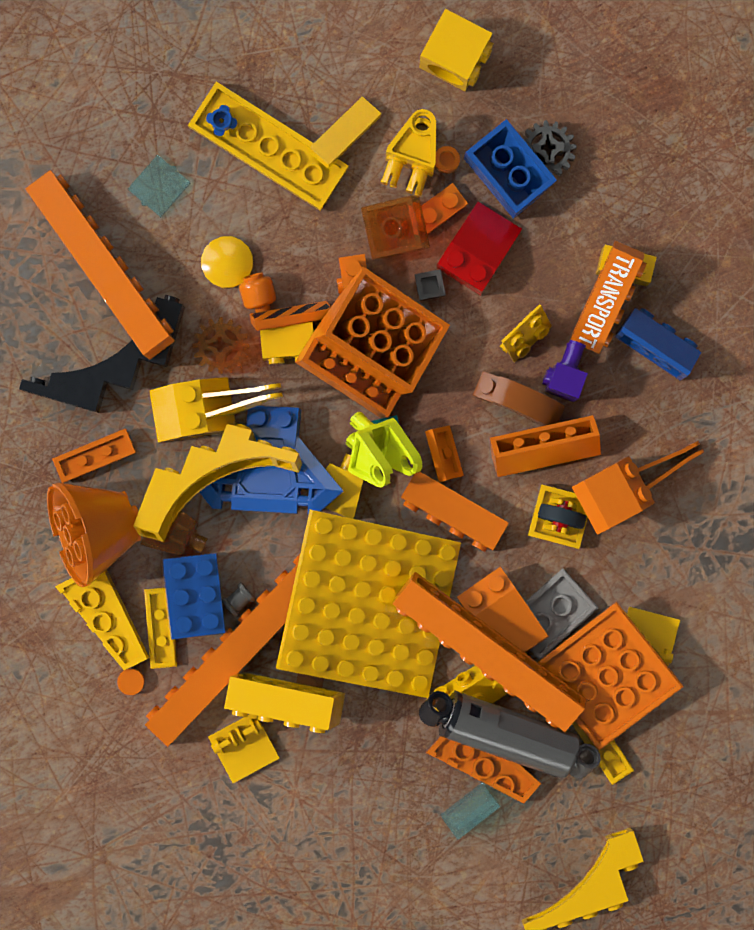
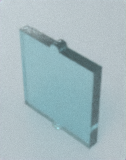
[128,154,190,217]

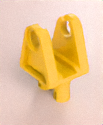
[380,109,436,197]

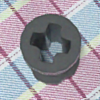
[222,582,256,617]

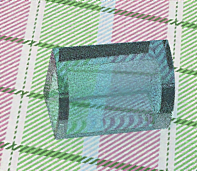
[440,782,500,840]

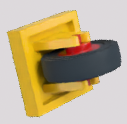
[527,484,588,549]

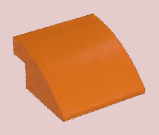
[295,267,450,419]

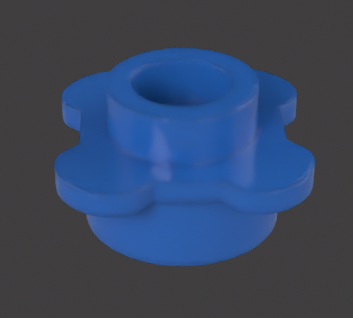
[206,105,237,136]

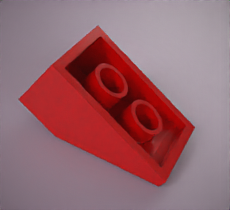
[436,202,522,296]

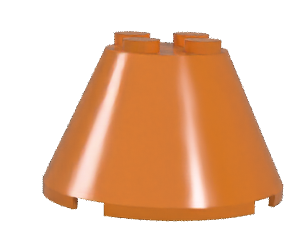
[47,483,141,587]

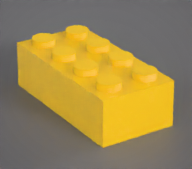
[224,672,345,733]

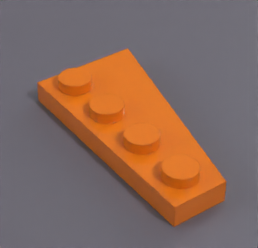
[426,736,541,804]

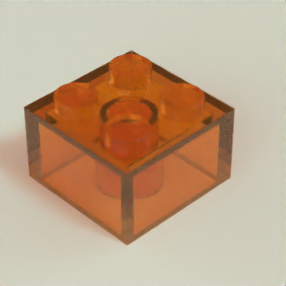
[361,195,430,260]

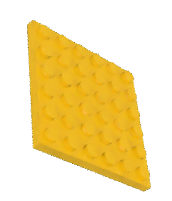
[276,510,461,698]

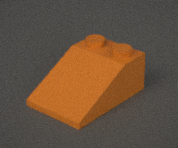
[457,567,549,653]

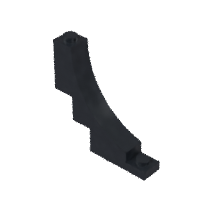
[19,295,185,413]

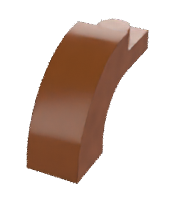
[473,371,565,426]

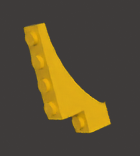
[522,828,644,930]

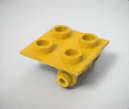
[500,304,552,363]
[627,607,680,666]
[208,714,279,783]

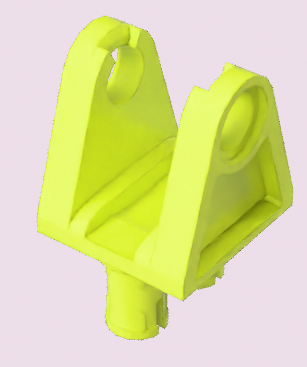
[346,412,422,487]

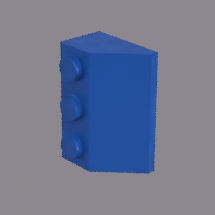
[464,119,557,219]
[615,308,701,381]

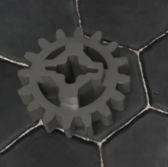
[523,120,577,176]

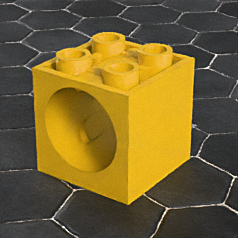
[419,9,494,92]

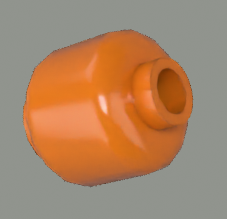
[239,272,277,313]

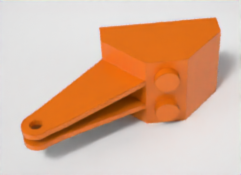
[572,441,704,535]

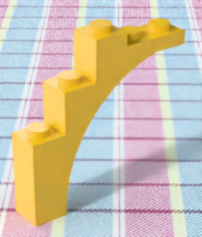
[133,424,302,542]

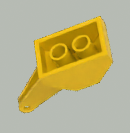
[149,377,283,443]

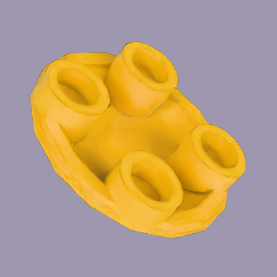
[201,236,253,289]

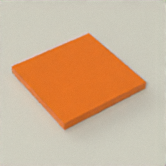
[537,601,684,750]

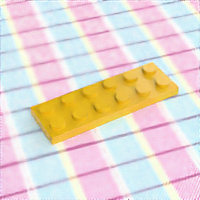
[188,81,349,211]

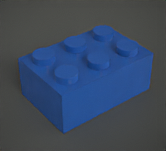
[162,553,225,639]

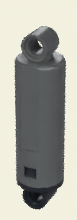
[419,690,600,779]

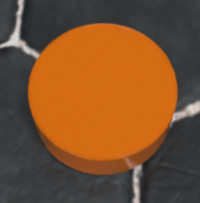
[435,146,460,174]
[117,668,145,695]

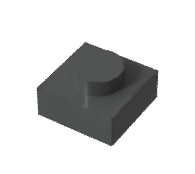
[414,269,446,301]

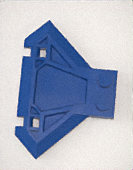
[199,406,344,515]

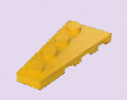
[55,570,150,670]

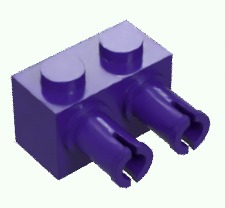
[542,340,588,402]

